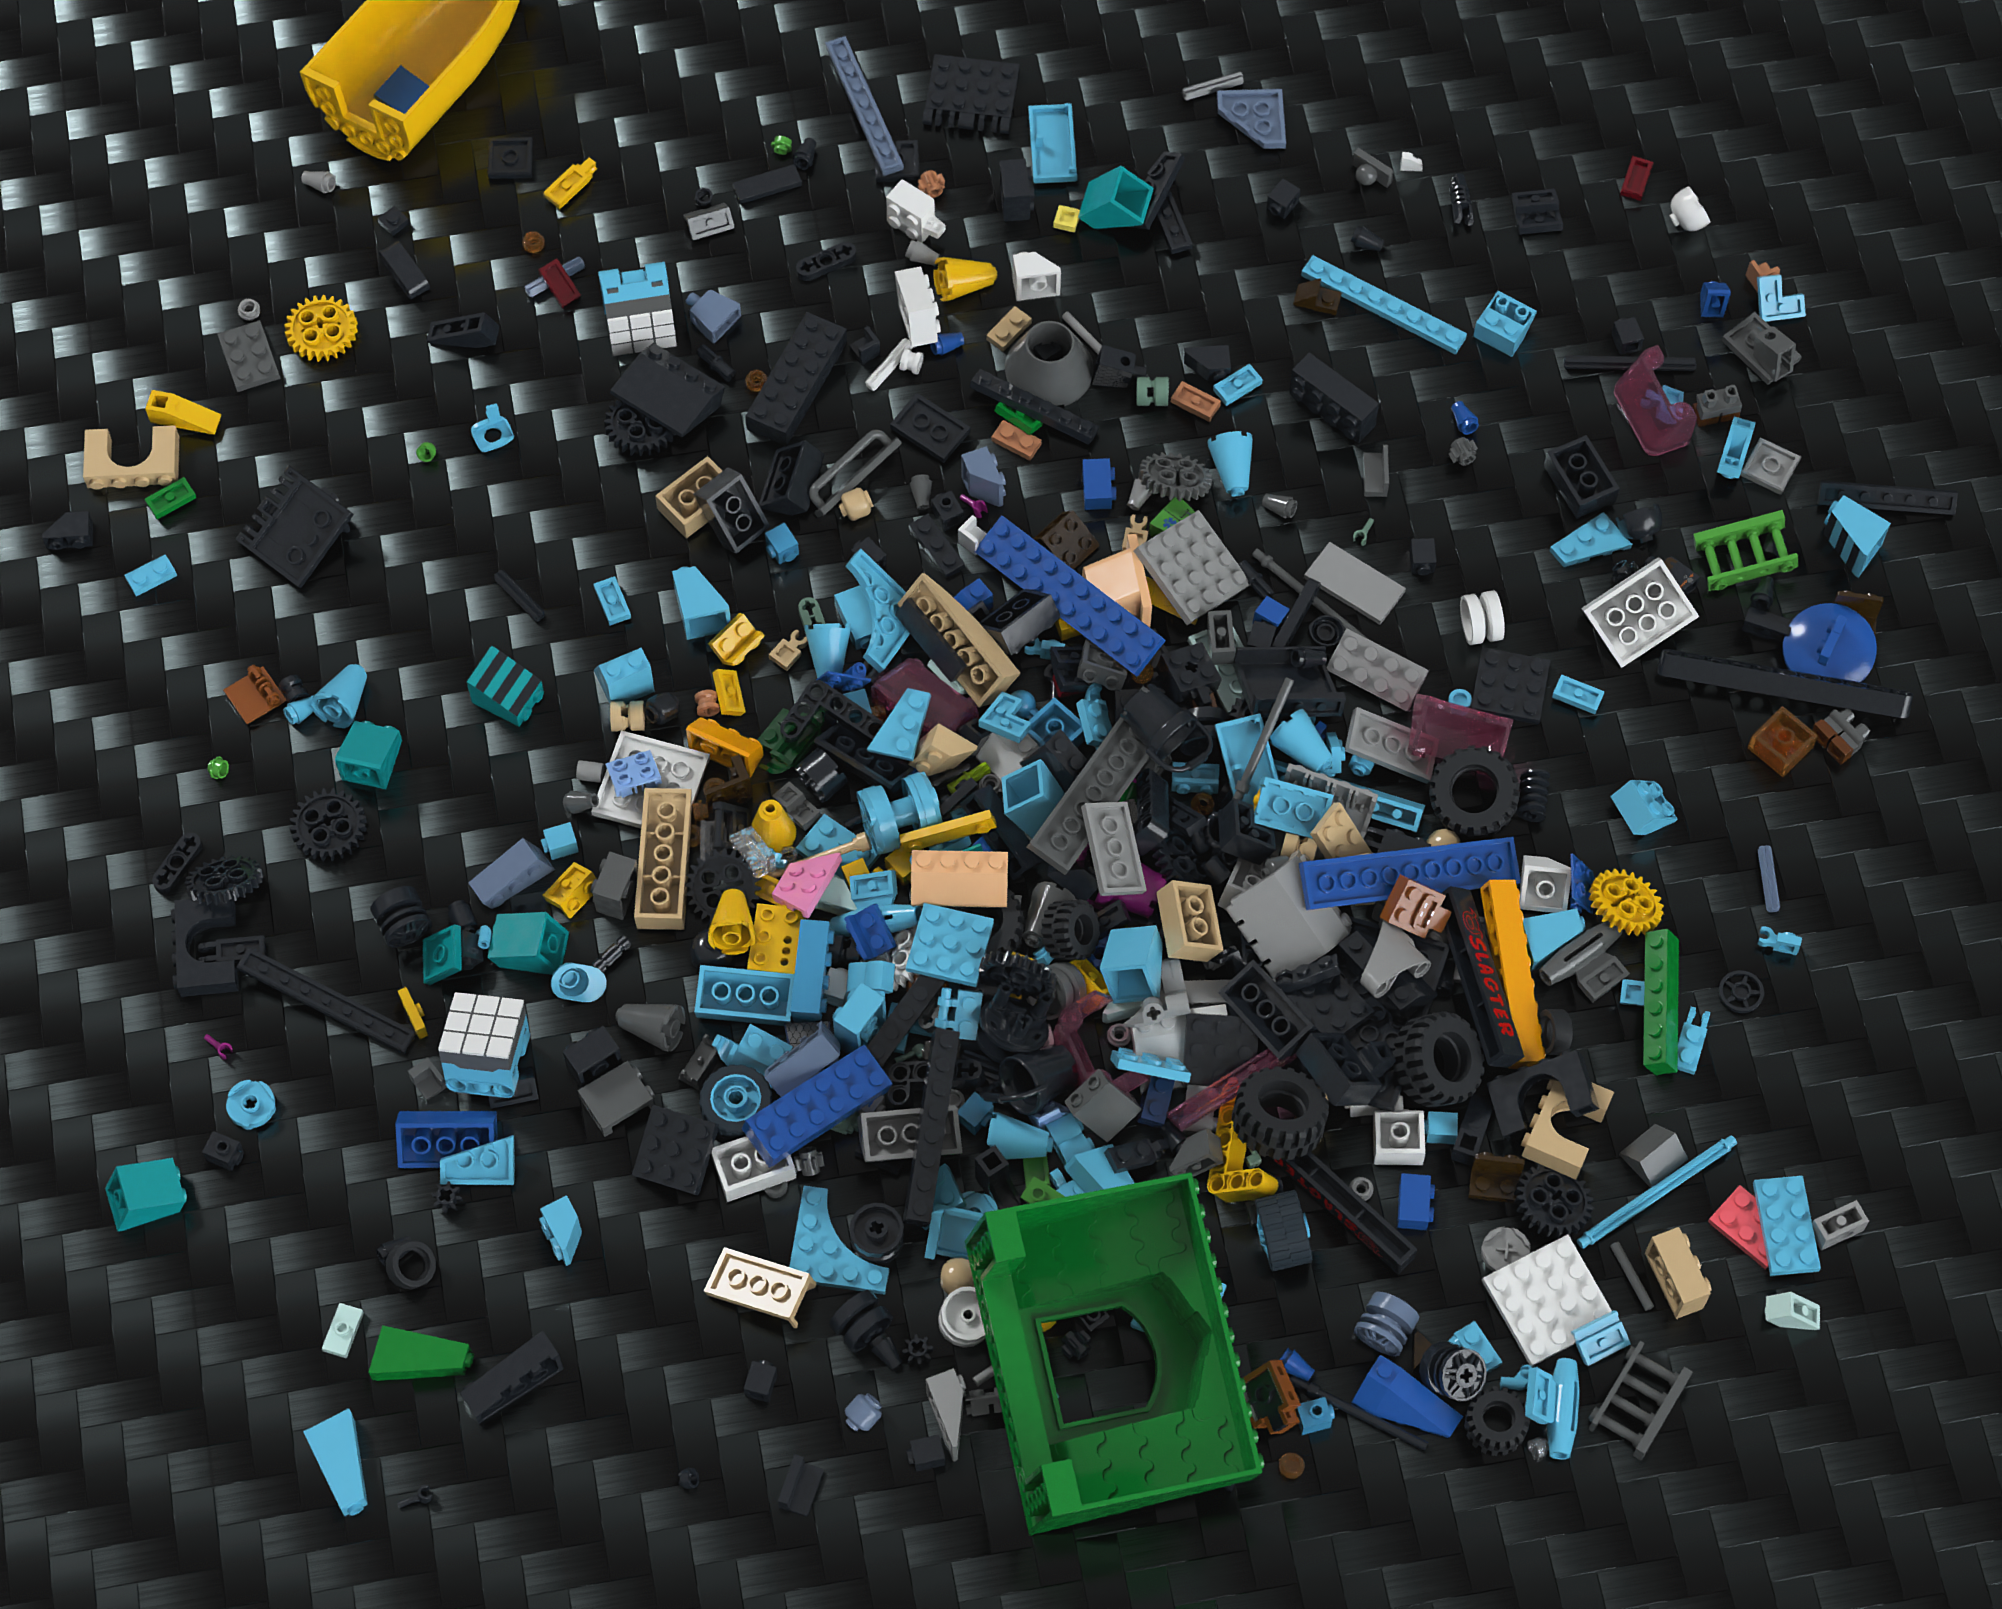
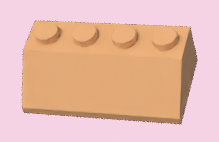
[911,850,1008,907]

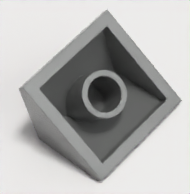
[1619,1124,1688,1188]

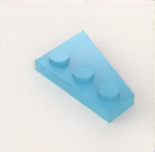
[1550,512,1632,567]
[867,688,931,761]
[440,1135,515,1185]

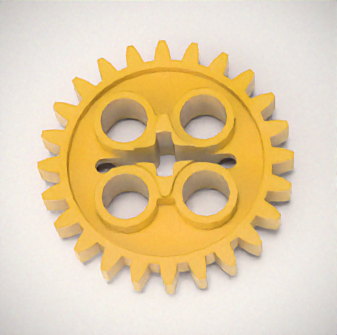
[285,295,358,362]
[1589,869,1664,936]

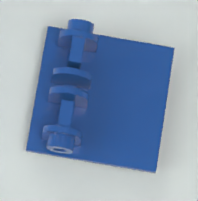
[816,662,871,693]
[1570,853,1595,914]

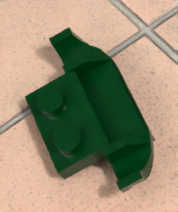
[757,708,825,774]

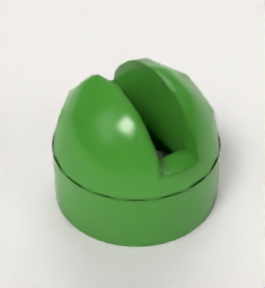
[416,442,436,462]

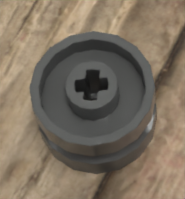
[1026,961,1087,1020]

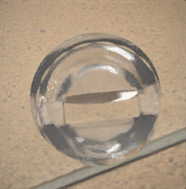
[780,846,798,865]
[1528,1437,1549,1459]

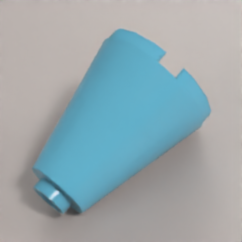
[1207,431,1253,497]
[804,623,851,678]
[311,664,367,728]
[1269,709,1333,774]
[987,1112,1054,1160]

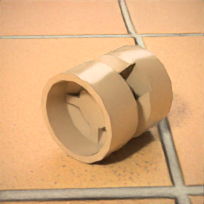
[610,700,645,732]
[1280,832,1317,861]

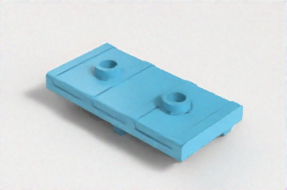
[1028,103,1077,183]
[1214,713,1278,806]

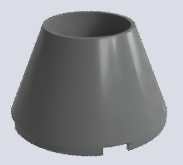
[1005,321,1094,406]

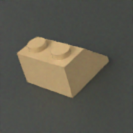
[908,723,978,776]

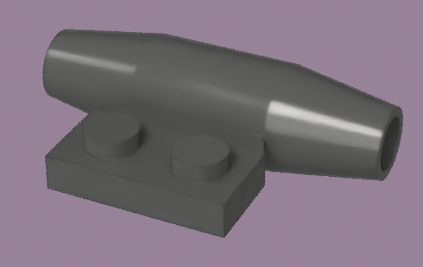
[1538,921,1630,1003]

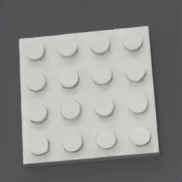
[591,730,710,828]
[1482,1235,1612,1366]

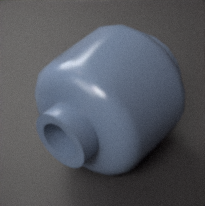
[845,1393,882,1431]

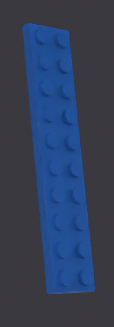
[974,515,1166,677]
[1299,837,1521,911]

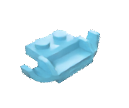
[1076,683,1112,750]
[712,1024,793,1089]

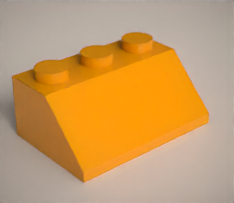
[686,717,764,778]

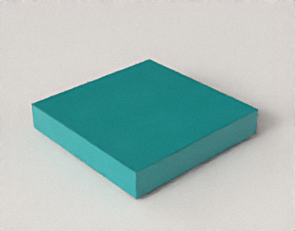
[423,924,462,985]

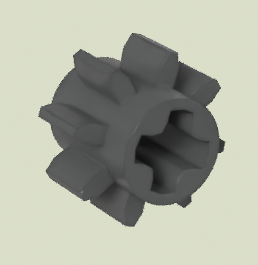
[1449,437,1478,466]
[794,1146,825,1176]

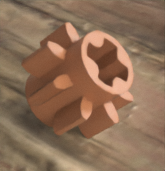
[918,170,945,198]

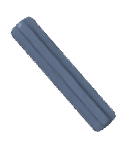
[525,257,585,297]
[1758,845,1780,912]

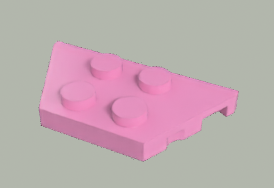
[772,853,842,918]

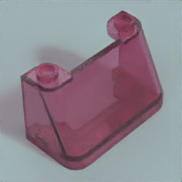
[1614,345,1697,456]
[871,658,978,735]
[1408,694,1513,776]

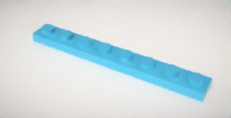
[1301,255,1467,355]

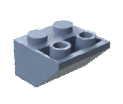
[961,446,1006,507]

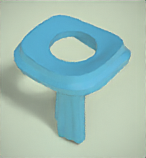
[471,404,514,452]

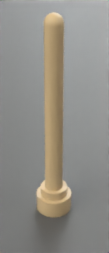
[765,831,872,879]

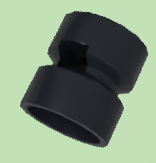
[829,934,862,967]

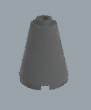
[1022,882,1076,948]
[616,1004,685,1051]

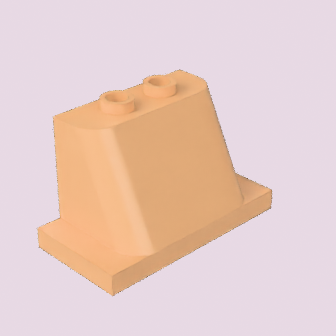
[1082,534,1152,627]

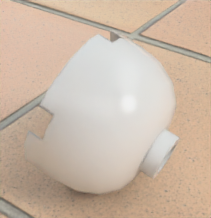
[1669,186,1710,231]

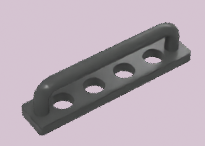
[809,430,902,517]

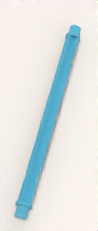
[1577,1135,1737,1249]

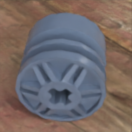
[1354,1291,1420,1356]

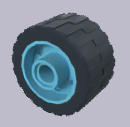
[699,1065,773,1144]
[1255,1190,1312,1271]

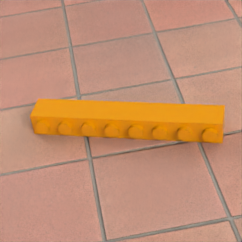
[1480,880,1545,1069]

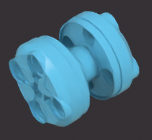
[856,771,943,856]

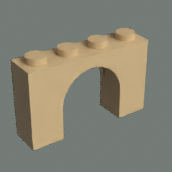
[83,425,179,489]
[1521,1080,1614,1180]

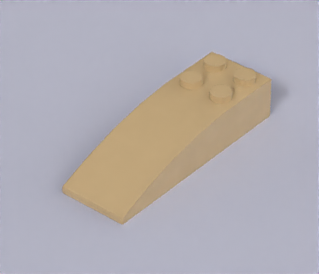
[897,573,1020,707]
[634,788,692,930]

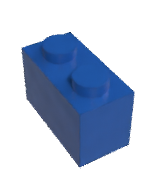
[1082,458,1116,510]
[1397,1173,1435,1230]

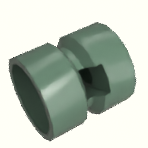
[1136,377,1169,406]

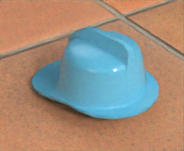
[551,962,607,1002]

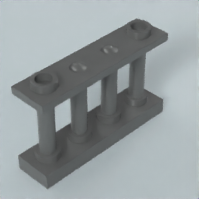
[1588,1341,1692,1460]

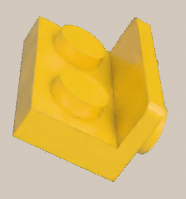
[708,613,765,666]
[543,862,596,919]

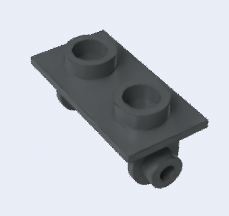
[964,1387,1002,1417]

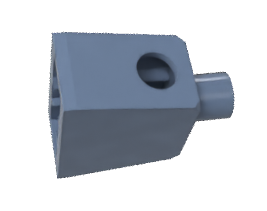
[686,290,741,344]

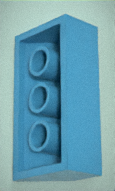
[790,919,835,1023]

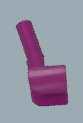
[960,494,988,518]
[204,1034,233,1059]

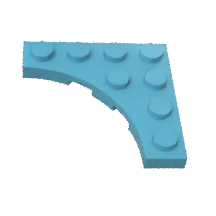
[846,549,910,673]
[789,1186,889,1295]

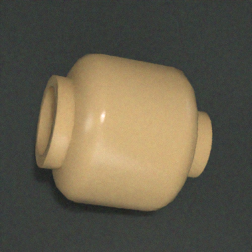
[838,488,873,521]

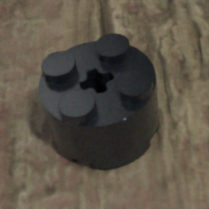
[794,747,848,804]

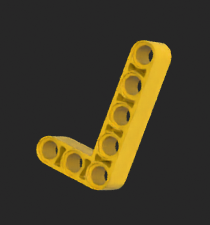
[1207,1083,1278,1202]

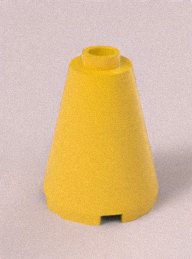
[934,257,997,301]
[750,800,796,853]
[708,889,756,955]

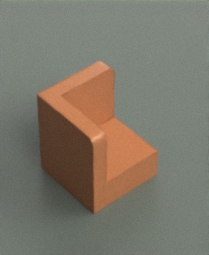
[1746,260,1780,292]

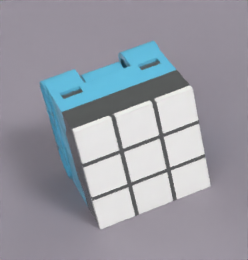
[598,261,677,356]
[438,992,530,1098]

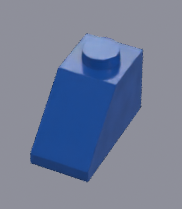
[1700,281,1730,317]

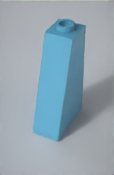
[1064,1144,1134,1193]
[303,1409,368,1516]

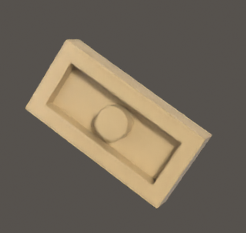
[986,306,1032,352]

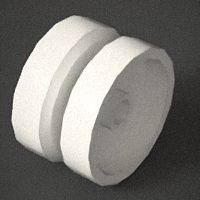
[1460,590,1505,645]
[938,1286,986,1347]

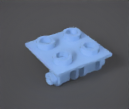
[606,750,662,798]

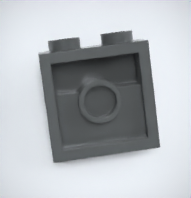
[1077,639,1127,691]

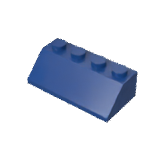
[395,1111,498,1168]

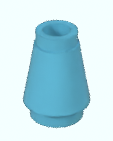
[283,695,314,725]

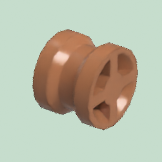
[694,690,720,717]

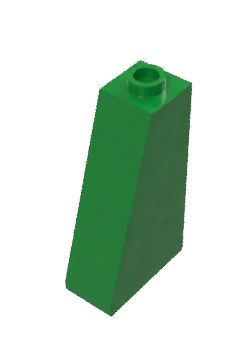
[369,1325,474,1381]

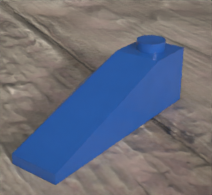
[1352,1355,1463,1438]

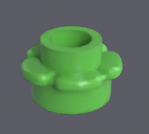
[771,136,792,155]
[208,756,229,779]

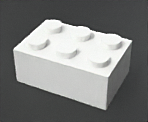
[895,267,941,347]
[711,1136,796,1202]

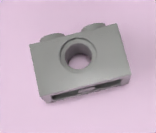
[1812,1200,1869,1250]

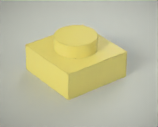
[1053,205,1080,233]

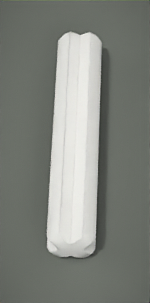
[865,338,913,391]

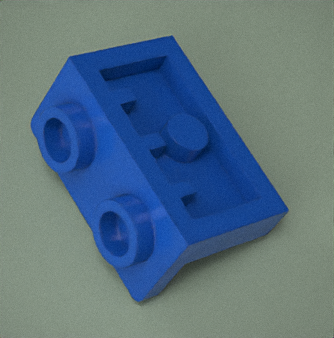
[844,904,897,961]

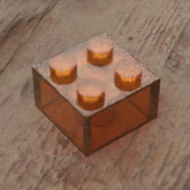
[1748,706,1818,777]

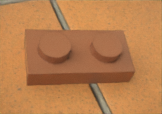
[1171,381,1221,422]
[992,420,1042,461]

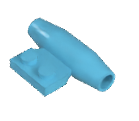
[830,870,922,937]
[1525,1358,1580,1460]

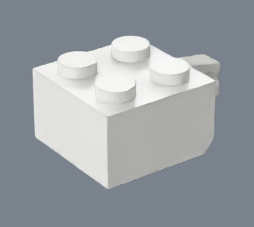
[886,179,945,243]
[1373,1096,1425,1165]

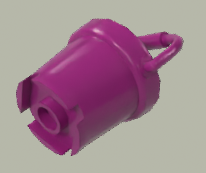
[1076,843,1167,919]

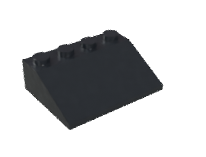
[610,343,725,438]

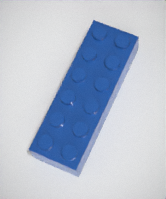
[742,1044,892,1168]

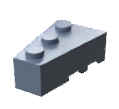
[468,838,555,909]
[764,1020,840,1097]

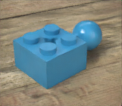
[1011,690,1085,748]

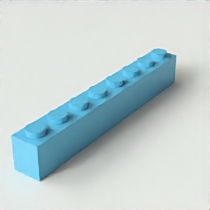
[1273,759,1426,832]

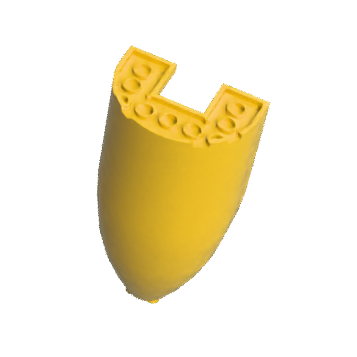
[300,0,520,161]

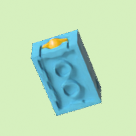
[1253,777,1334,839]

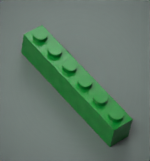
[1643,929,1679,1075]

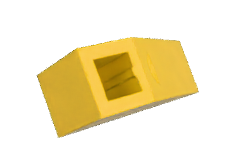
[145,390,221,435]

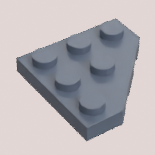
[1217,89,1286,149]

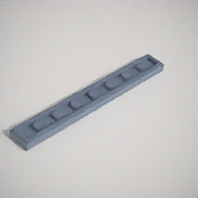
[825,36,904,176]

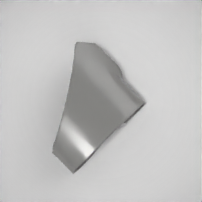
[1360,920,1431,998]
[1123,958,1190,1028]

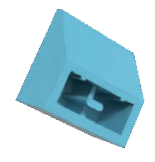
[1473,291,1537,357]
[1611,780,1678,835]
[539,1195,582,1266]

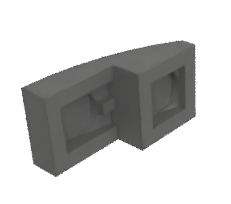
[772,782,822,831]

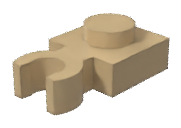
[1122,515,1148,551]
[769,630,808,671]

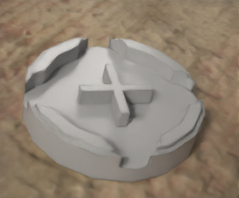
[1481,1227,1531,1272]

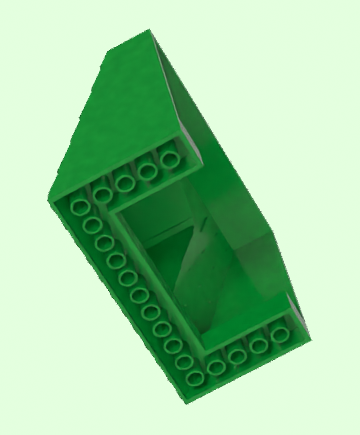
[964,1172,1264,1536]

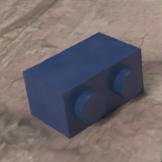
[1136,1075,1175,1128]

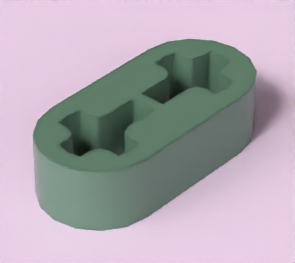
[798,597,825,629]

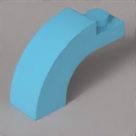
[1717,416,1756,479]

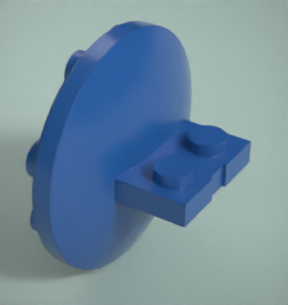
[1783,603,1877,683]

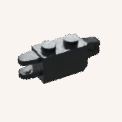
[1364,827,1431,853]

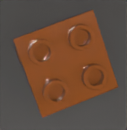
[223,665,286,724]

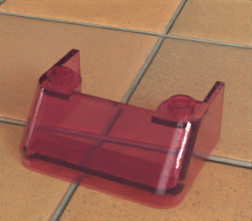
[1052,990,1150,1093]

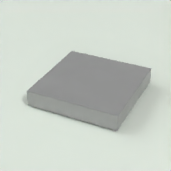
[1740,438,1801,495]

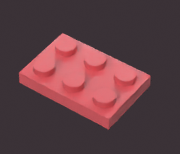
[1708,1185,1768,1269]

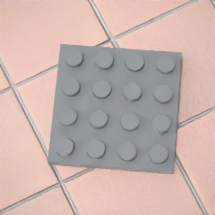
[1134,510,1250,625]

